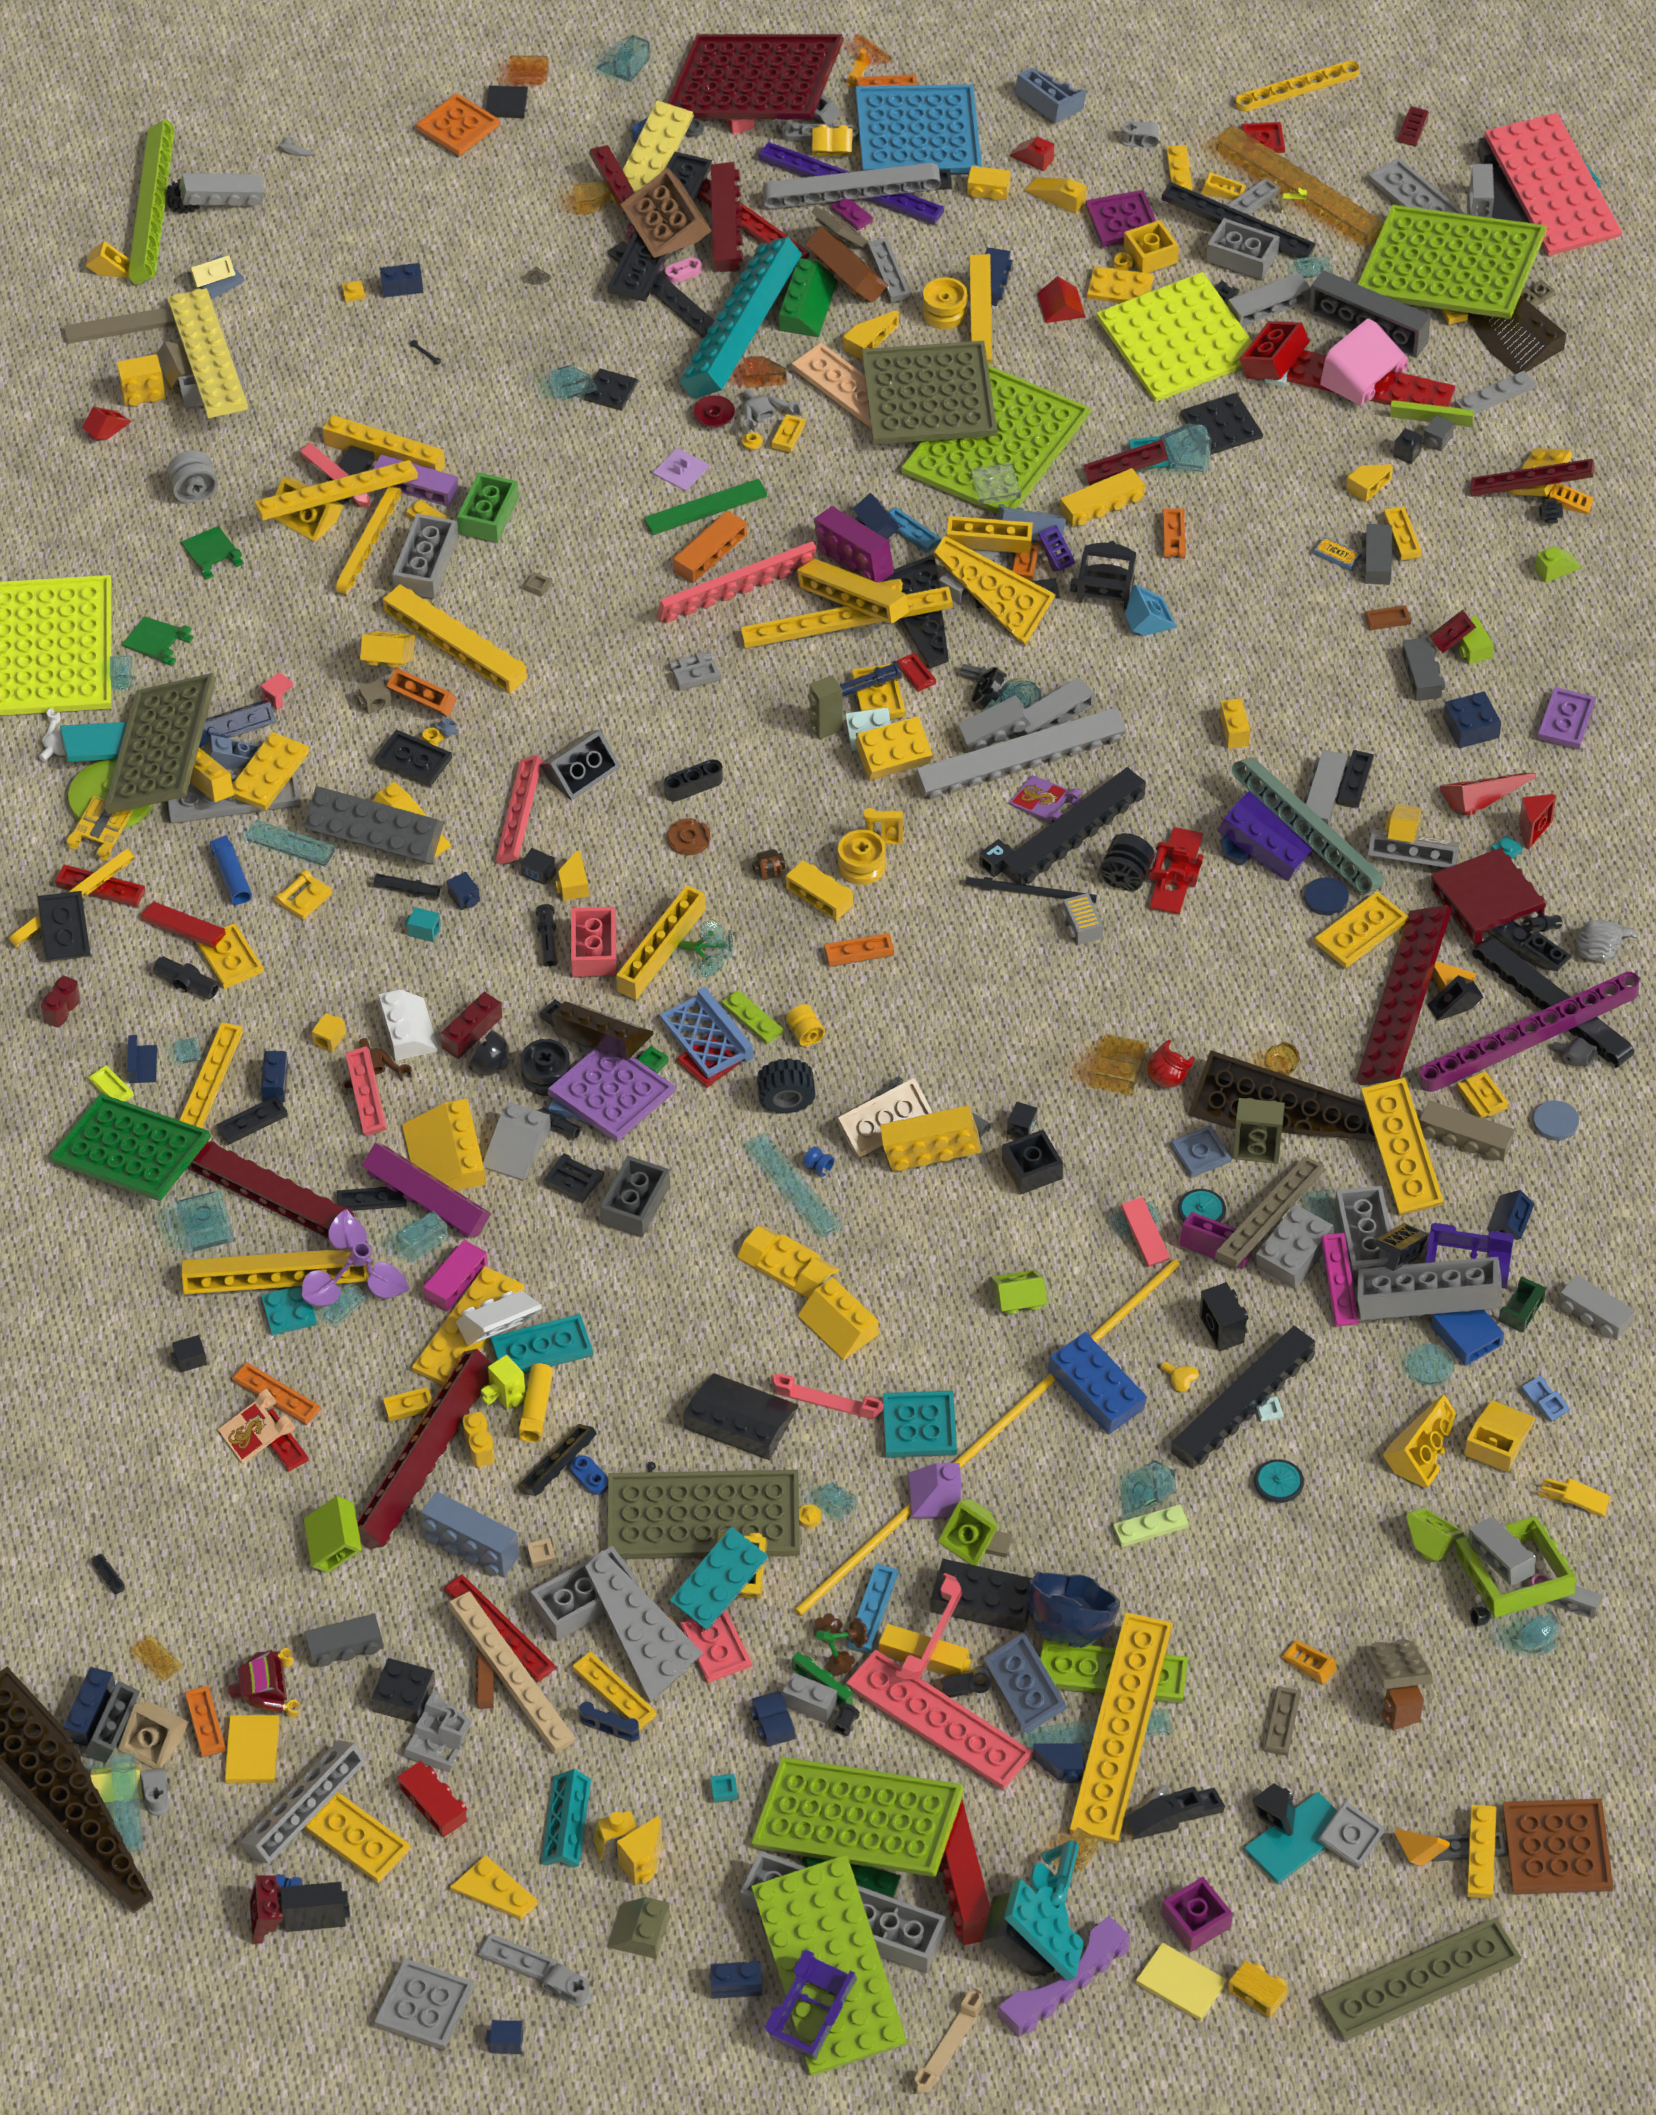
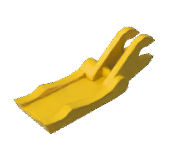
[1538,1478,1610,1518]

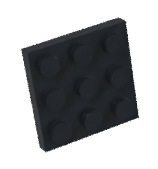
[1180,392,1263,456]

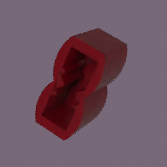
[41,975,80,1028]

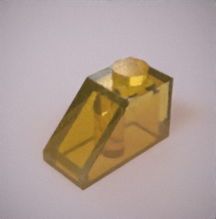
[572,181,611,215]

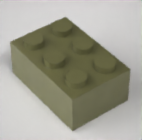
[1233,1098,1285,1164]

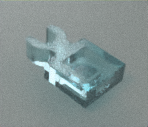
[1295,256,1333,278]

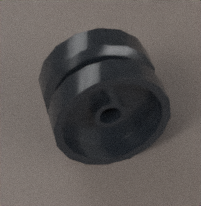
[521,1039,571,1096]

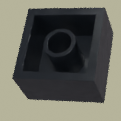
[1002,1129,1063,1194]
[1199,1282,1248,1352]
[371,1658,436,1724]

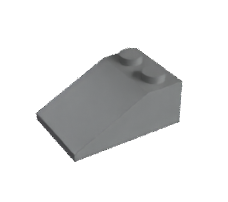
[483,1102,551,1181]

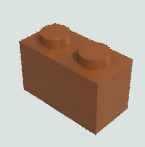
[1381,1685,1424,1731]

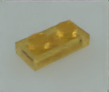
[132,1634,183,1682]

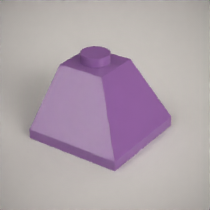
[908,1463,962,1518]

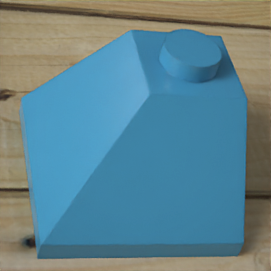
[1125,584,1177,636]

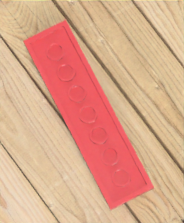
[657,541,816,623]
[846,1649,1033,1791]

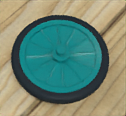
[1178,1189,1226,1223]
[1254,1459,1304,1503]

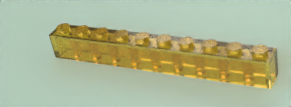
[1216,125,1383,248]

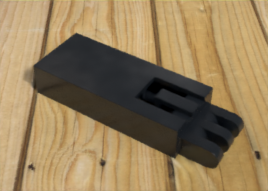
[327,445,375,505]

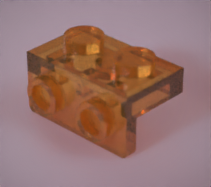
[508,55,549,84]

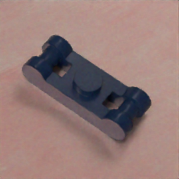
[579,1701,640,1742]

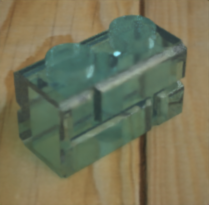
[396,1211,448,1263]

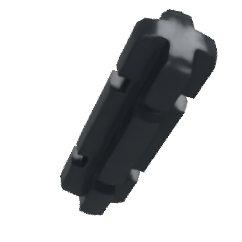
[92,1553,125,1594]

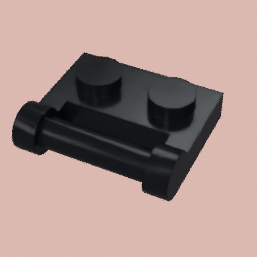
[544,1153,605,1203]

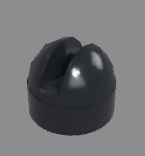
[1470,1606,1491,1627]

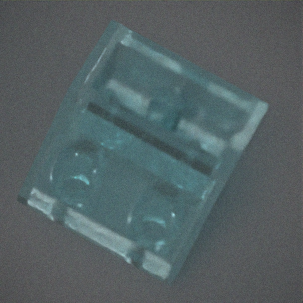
[597,35,650,82]

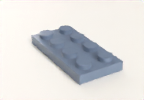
[983,1632,1068,1734]

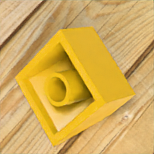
[617,1816,662,1886]

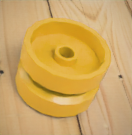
[923,277,967,329]
[838,830,886,885]

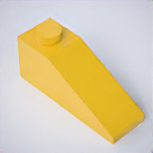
[1025,178,1087,214]
[842,310,899,360]

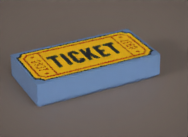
[1314,536,1361,571]

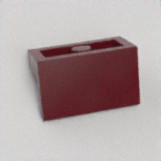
[1429,609,1477,654]

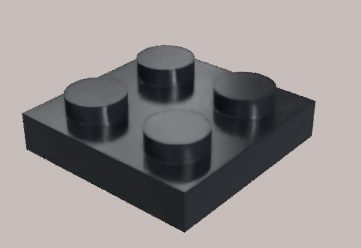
[584,368,638,411]

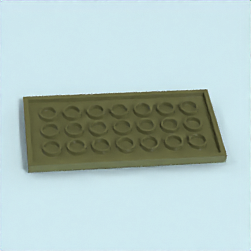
[104,673,216,814]
[608,1470,800,1559]

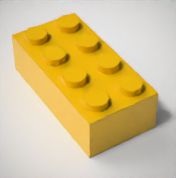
[880,1105,981,1171]

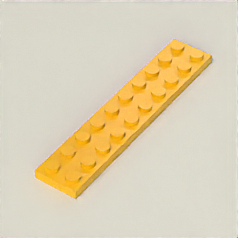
[1070,1612,1173,1845]

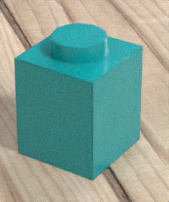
[405,907,441,942]

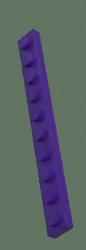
[759,142,944,225]

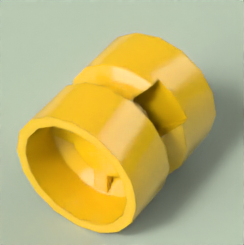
[786,1004,825,1047]

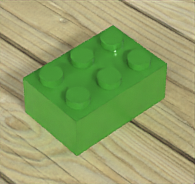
[457,472,519,543]

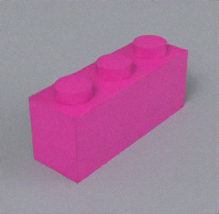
[423,1240,488,1312]

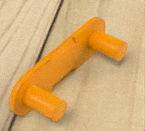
[846,48,870,88]

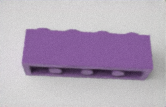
[373,455,459,507]

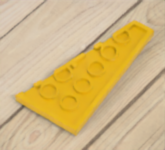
[934,535,1056,646]

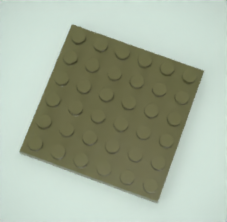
[862,341,997,445]

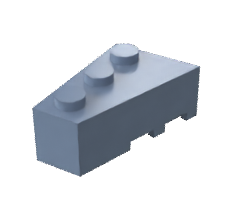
[1015,68,1086,123]

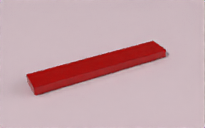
[444,1574,556,1683]

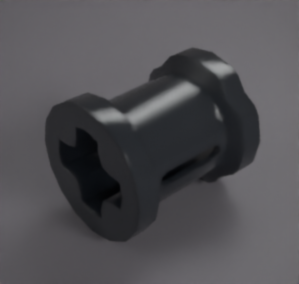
[830,1703,860,1736]

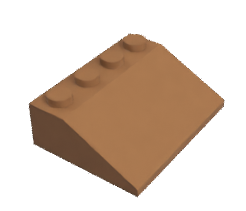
[620,168,712,258]

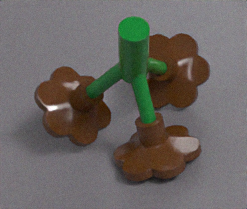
[814,1613,868,1676]

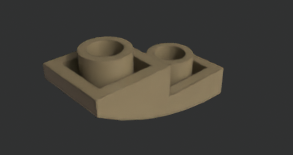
[1521,279,1555,307]

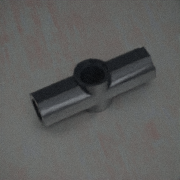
[153,956,220,1000]

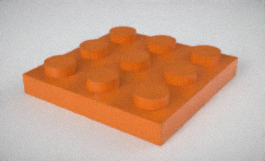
[416,93,500,157]

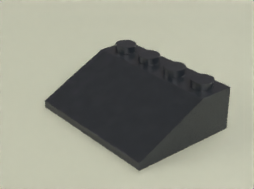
[683,1373,799,1460]

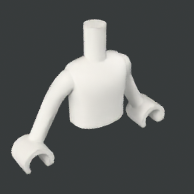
[39,708,66,762]

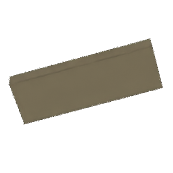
[1264,1686,1301,1756]

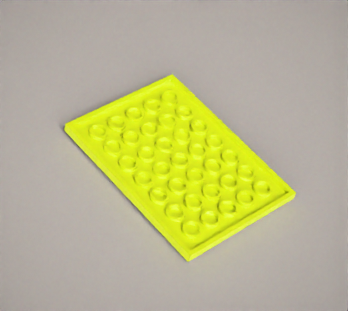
[0,575,112,716]

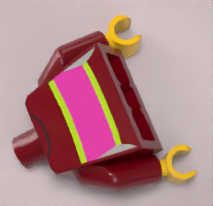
[228,1648,299,1718]

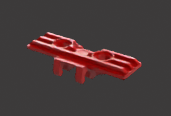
[1148,827,1204,915]

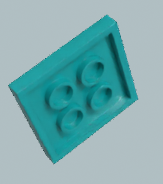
[883,1390,957,1458]

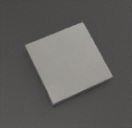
[1317,1800,1386,1869]

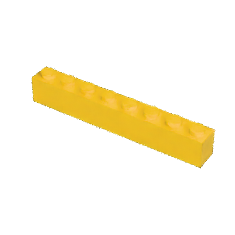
[383,584,527,693]
[182,1249,369,1294]

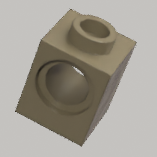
[357,678,392,714]

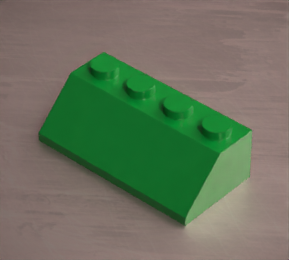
[779,258,838,338]

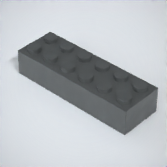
[1309,270,1431,358]
[304,786,444,864]

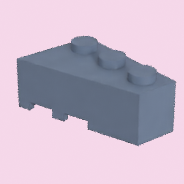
[996,504,1066,546]

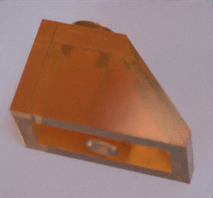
[743,356,787,388]

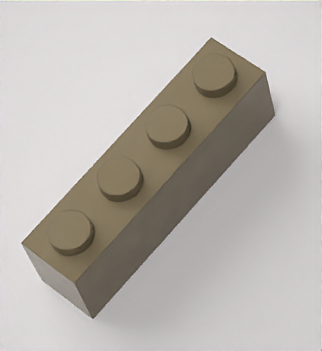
[1420,1100,1515,1162]

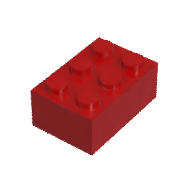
[1239,321,1310,380]

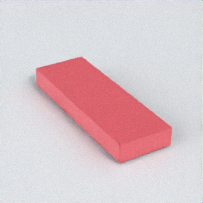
[1121,1197,1170,1267]

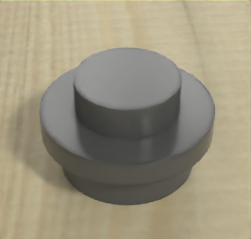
[686,119,704,137]

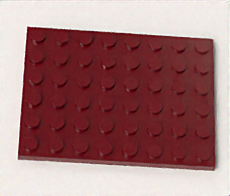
[667,34,844,120]

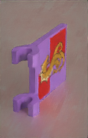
[1009,775,1082,824]

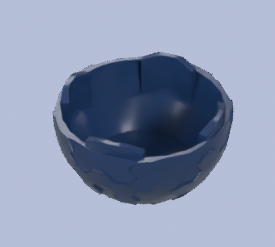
[1026,1571,1120,1648]

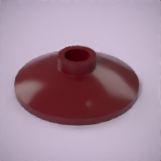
[694,395,735,427]

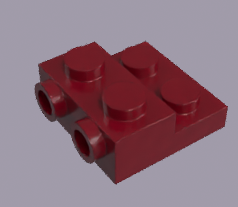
[249,1875,283,1944]

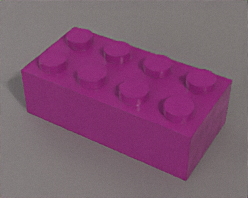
[814,506,894,583]

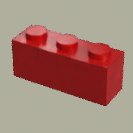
[397,1760,467,1838]

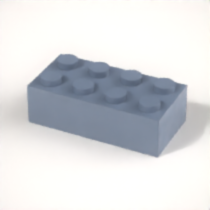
[421,1491,520,1577]

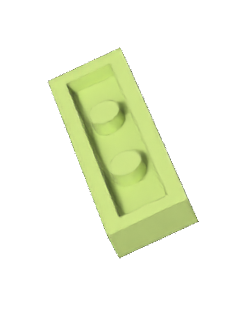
[1113,1504,1189,1547]

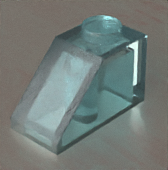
[551,365,597,400]

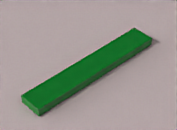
[644,478,767,536]

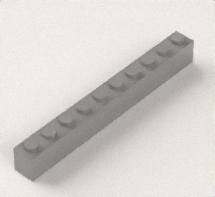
[914,707,1126,799]

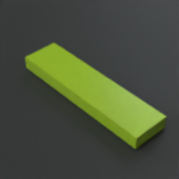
[1390,400,1474,427]

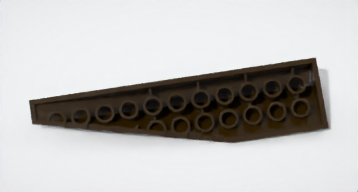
[0,1666,153,1914]

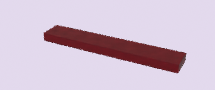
[1470,459,1595,497]

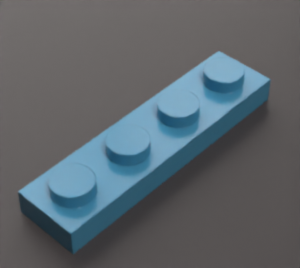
[847,1564,899,1654]

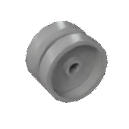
[167,450,218,503]

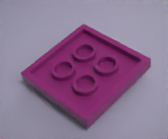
[1086,190,1156,247]

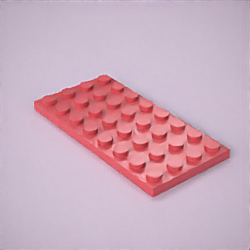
[1484,113,1622,256]

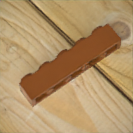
[475,1646,494,1709]

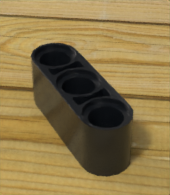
[664,759,723,802]

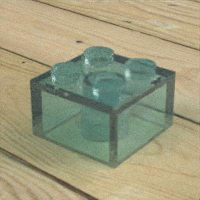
[176,1190,234,1253]

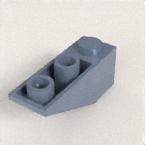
[202,735,261,770]

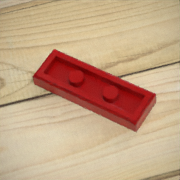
[267,1408,309,1472]

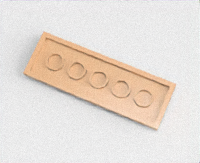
[792,343,871,428]

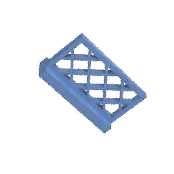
[660,987,753,1078]

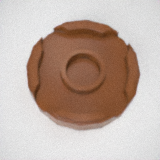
[667,818,711,856]

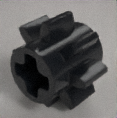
[1539,498,1563,524]

